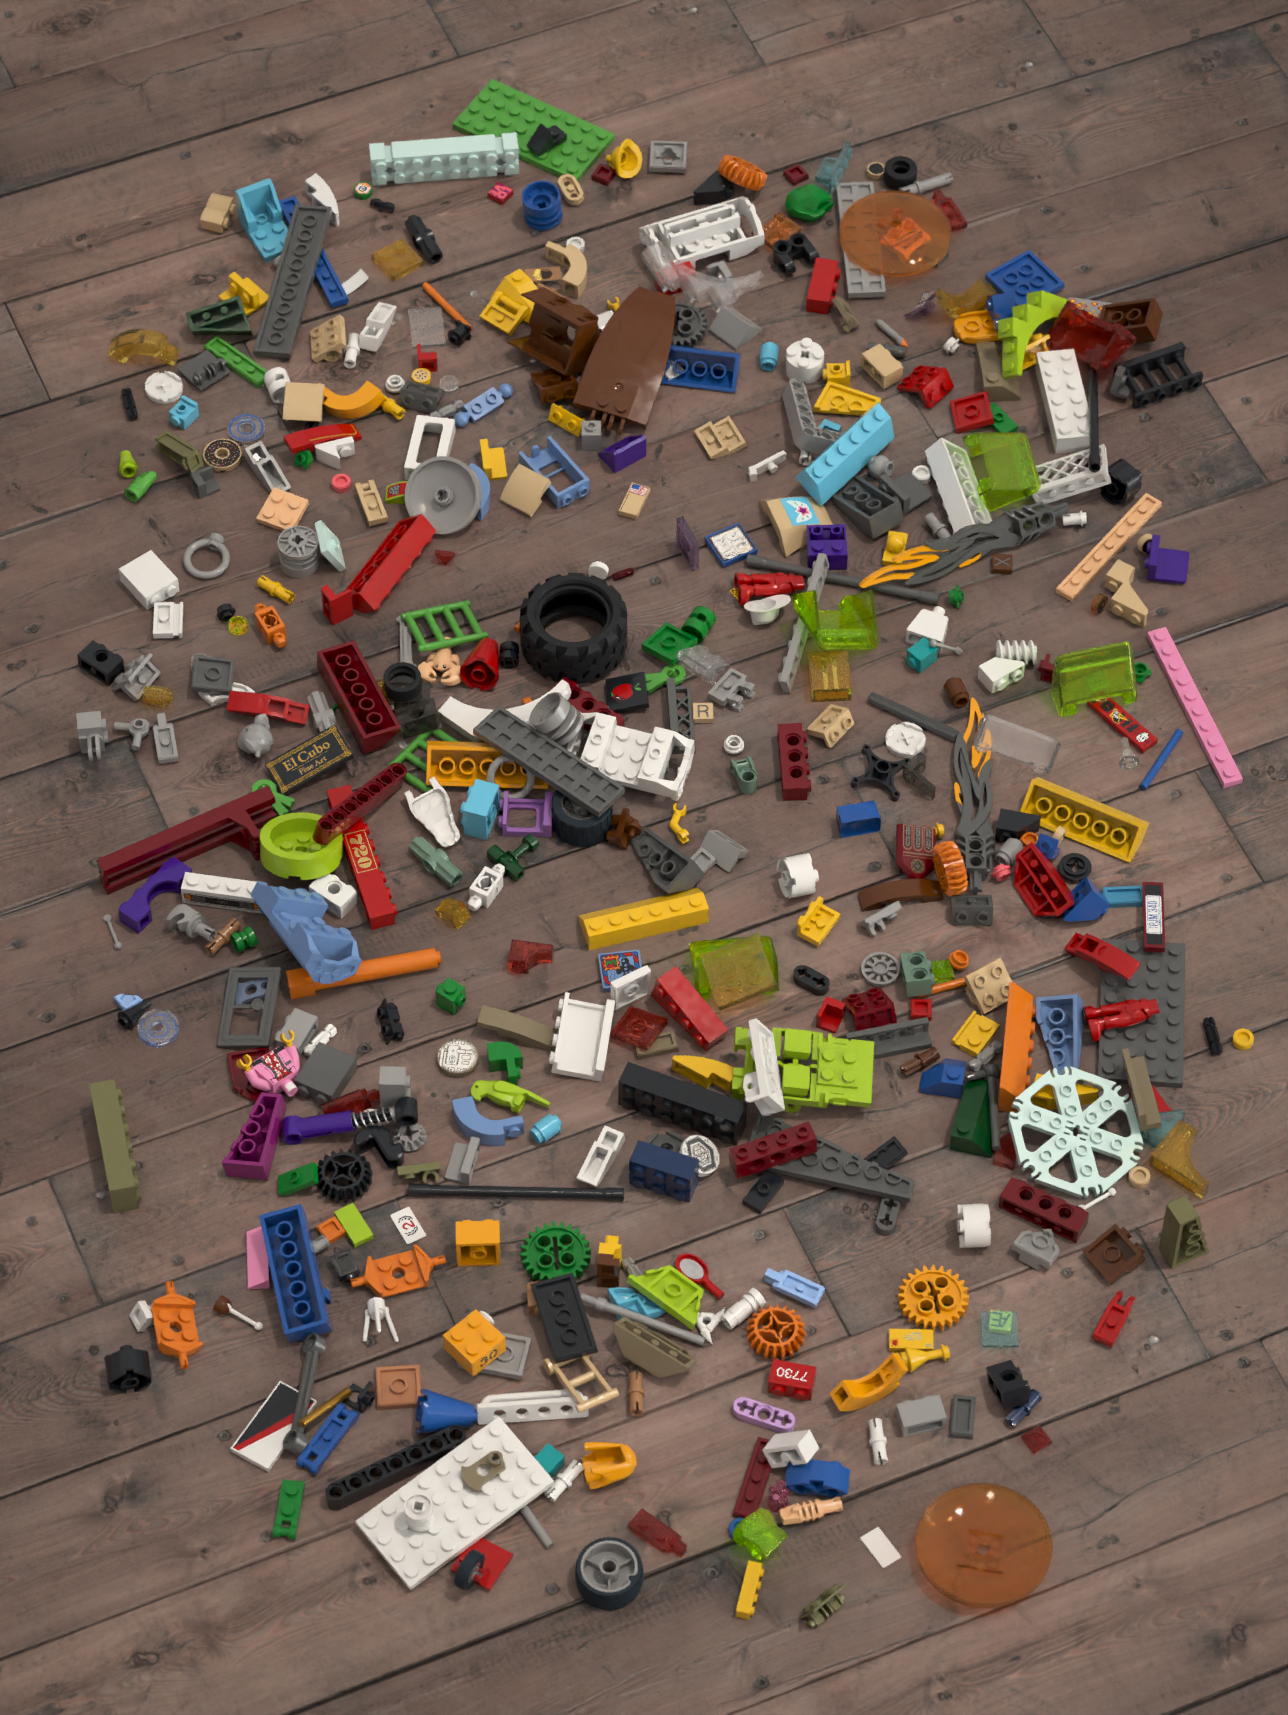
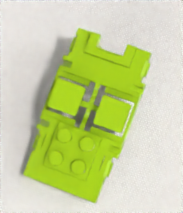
[730,1026,874,1113]

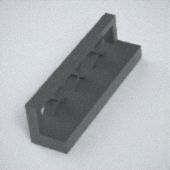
[667,678,696,754]
[845,1017,932,1060]

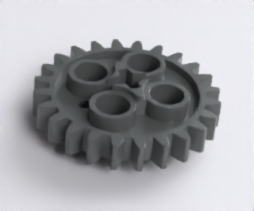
[671,299,707,347]

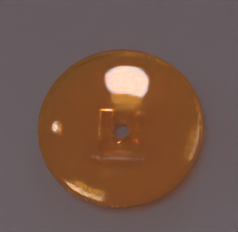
[839,191,951,276]
[916,1483,1053,1608]

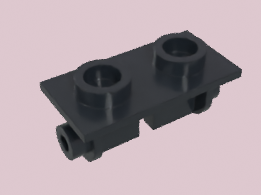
[376,998,405,1045]

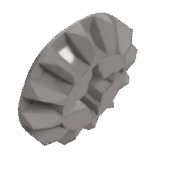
[392,1124,427,1151]

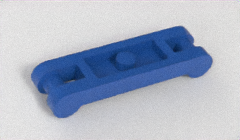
[296,1403,360,1475]

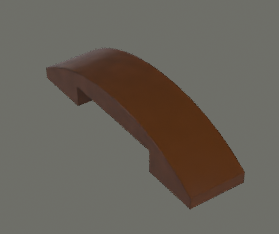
[858,879,943,912]

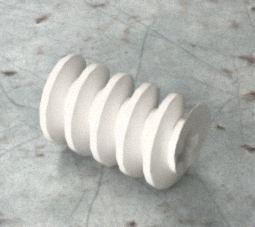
[996,640,1037,665]

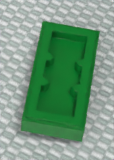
[989,402,1018,439]
[278,1162,318,1197]

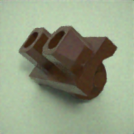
[606,808,642,850]

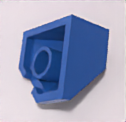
[1061,876,1110,922]
[919,1058,967,1099]

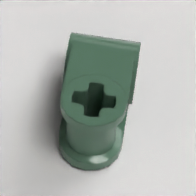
[730,755,757,795]

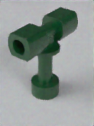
[487,834,539,882]

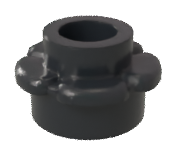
[217,603,236,621]

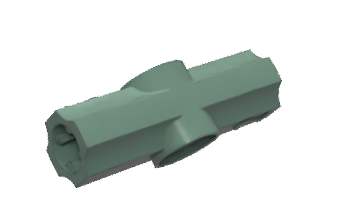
[409,837,463,887]

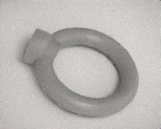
[183,533,230,579]
[486,755,535,799]

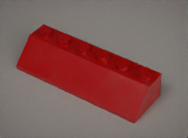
[344,514,436,614]

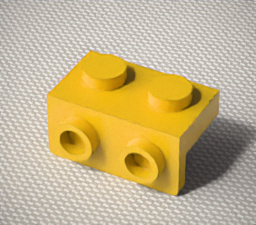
[796,896,840,947]

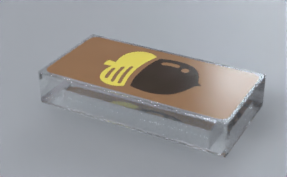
[524,266,562,286]

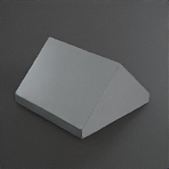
[709,306,762,351]

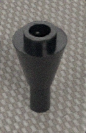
[117,999,152,1029]

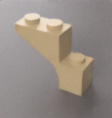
[1104,559,1148,628]

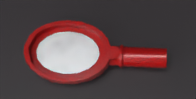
[675,1253,725,1300]

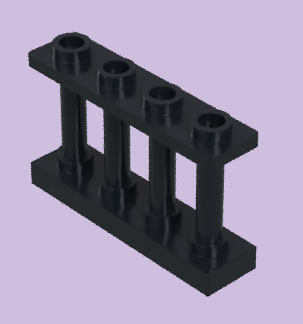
[1113,342,1203,409]

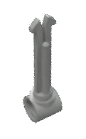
[396,616,416,685]

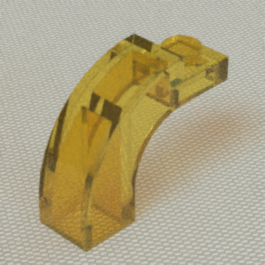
[934,278,998,319]
[108,329,179,366]

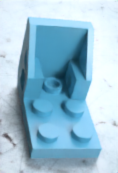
[236,178,288,263]

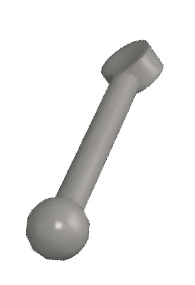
[929,639,963,655]
[103,914,122,949]

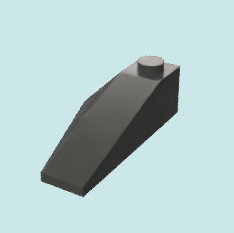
[631,826,704,894]

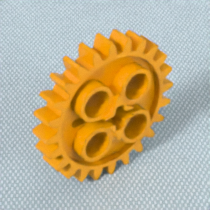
[898,1265,969,1332]

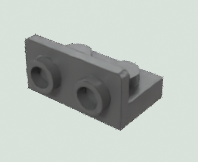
[399,381,444,413]
[950,895,993,925]

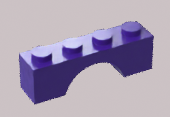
[118,857,192,934]

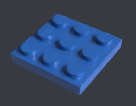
[985,250,1065,306]

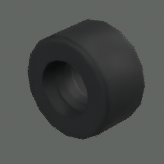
[884,156,917,191]

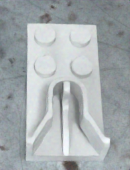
[743,1018,785,1116]

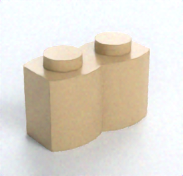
[200,193,236,233]

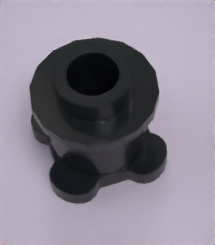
[448,320,472,346]

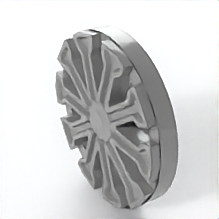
[861,952,900,988]

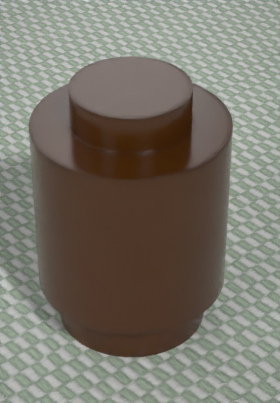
[943,677,969,707]

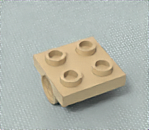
[310,314,346,363]
[963,958,1012,1014]

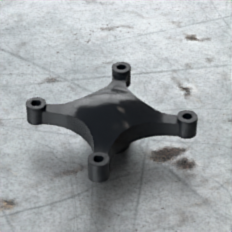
[850,744,911,802]

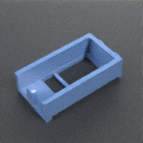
[518,436,590,509]

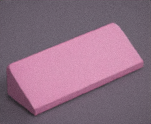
[246,1226,270,1290]

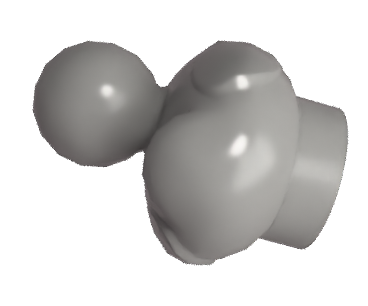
[866,455,894,479]

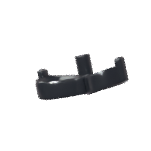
[370,199,395,213]

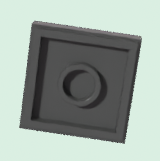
[191,655,235,696]

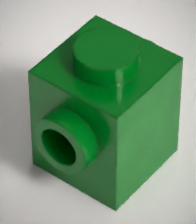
[435,977,466,1015]

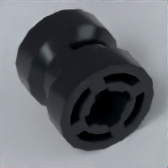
[499,641,519,669]

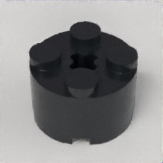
[1100,458,1142,505]
[104,1345,152,1394]

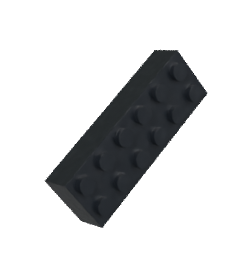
[618,1062,747,1146]

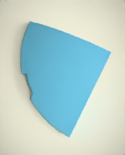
[607,1287,666,1325]

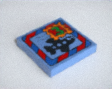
[598,950,642,992]

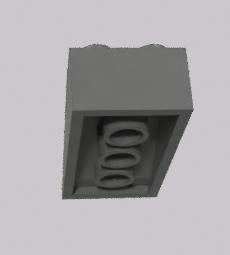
[830,474,904,539]

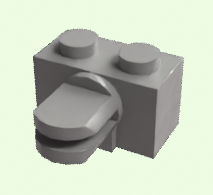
[76,711,109,761]

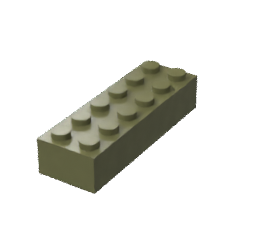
[89,1079,142,1214]

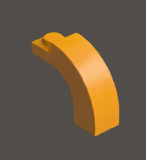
[319,380,385,419]
[829,1353,908,1411]

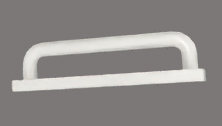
[477,1389,589,1425]

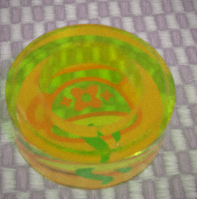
[228,616,248,635]

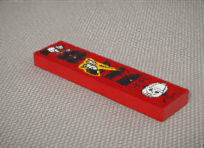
[1087,690,1158,754]

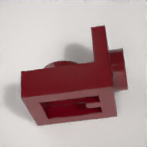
[1038,654,1067,686]

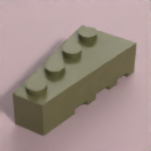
[1159,1196,1209,1269]

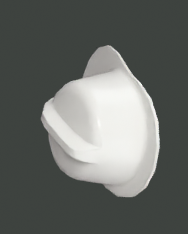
[744,594,791,625]

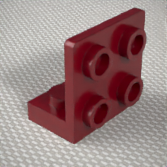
[842,988,897,1031]

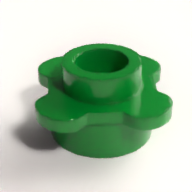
[295,450,313,469]
[949,585,964,609]
[1128,662,1152,683]

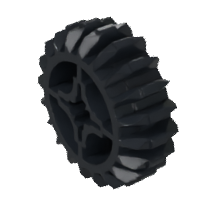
[316,1148,373,1204]

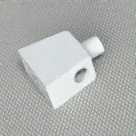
[905,606,949,654]

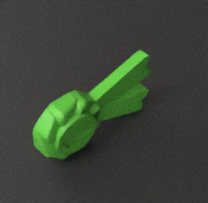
[645,664,686,694]
[252,779,295,816]

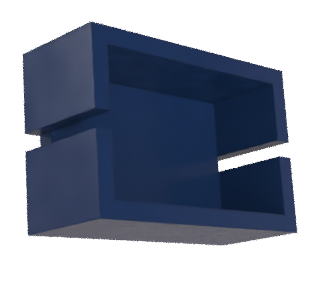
[629,1140,699,1203]

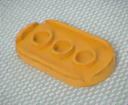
[953,310,1000,344]

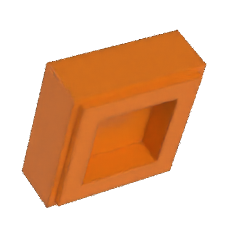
[316,1216,346,1244]

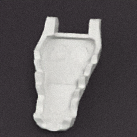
[404,776,460,847]

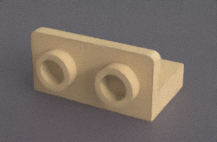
[807,704,854,748]

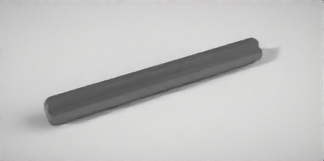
[868,692,959,741]

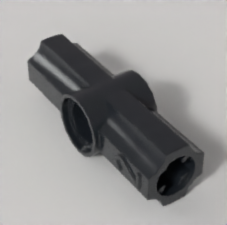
[405,214,443,264]

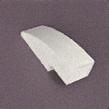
[305,173,340,227]
[359,302,397,352]
[577,1126,626,1187]

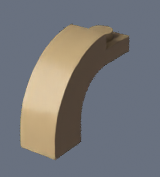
[545,241,587,299]

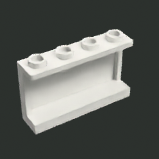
[549,992,615,1082]

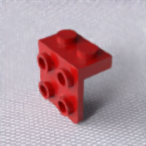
[897,365,954,409]

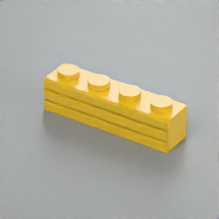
[736,1560,764,1620]

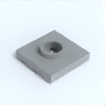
[649,141,687,173]

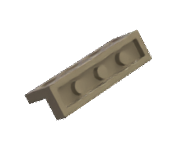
[1122,1048,1162,1131]

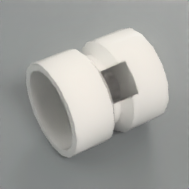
[263,367,290,404]
[404,1492,435,1532]

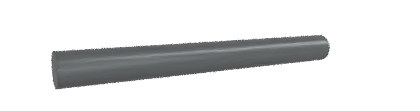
[987,1076,1001,1151]

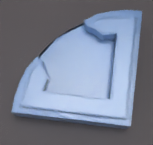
[114,994,143,1011]

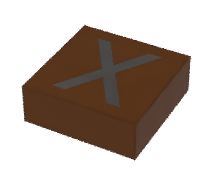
[992,554,1012,574]

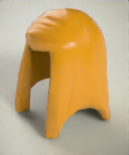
[582,1442,637,1489]

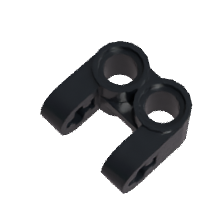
[773,233,820,276]

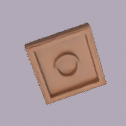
[376,1364,422,1410]

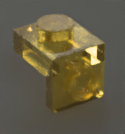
[434,897,471,929]

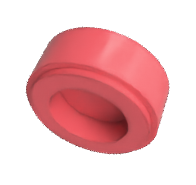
[332,474,351,493]

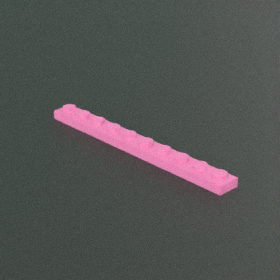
[1147,627,1243,788]

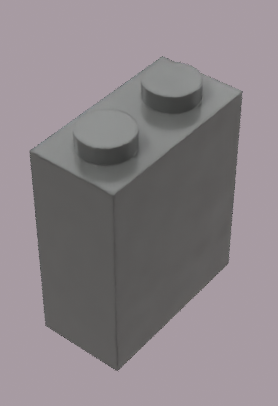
[294,1042,357,1108]

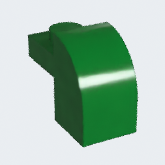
[487,1042,523,1085]

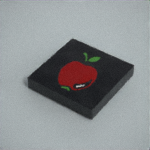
[605,672,649,713]

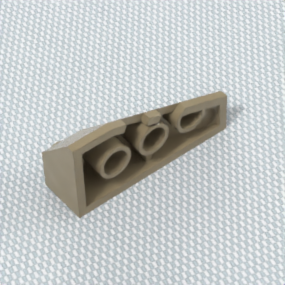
[976,341,1021,402]

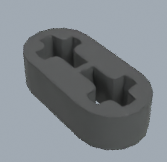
[876,1197,900,1236]

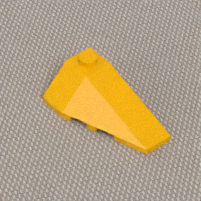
[490,269,538,324]

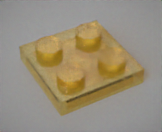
[372,238,424,282]

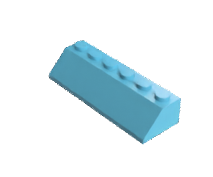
[795,403,895,507]

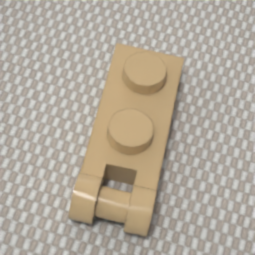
[354,479,388,526]

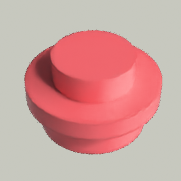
[991,864,1011,882]

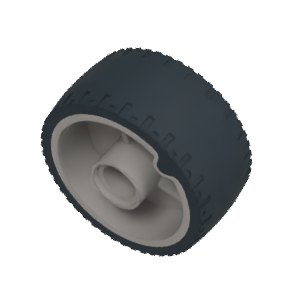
[575,1537,643,1611]

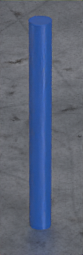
[1139,729,1183,790]

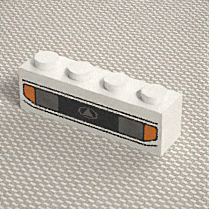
[181,872,262,914]

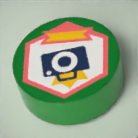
[354,182,373,200]

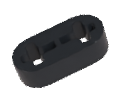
[793,965,830,996]

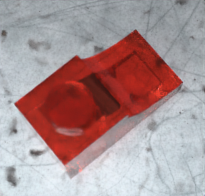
[508,939,554,974]

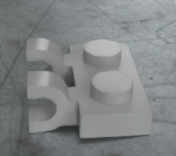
[707,668,756,712]

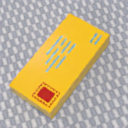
[889,1329,933,1352]

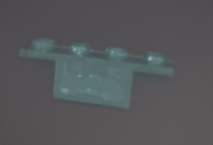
[815,141,853,194]

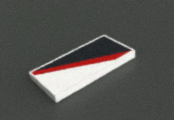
[231,1381,318,1472]

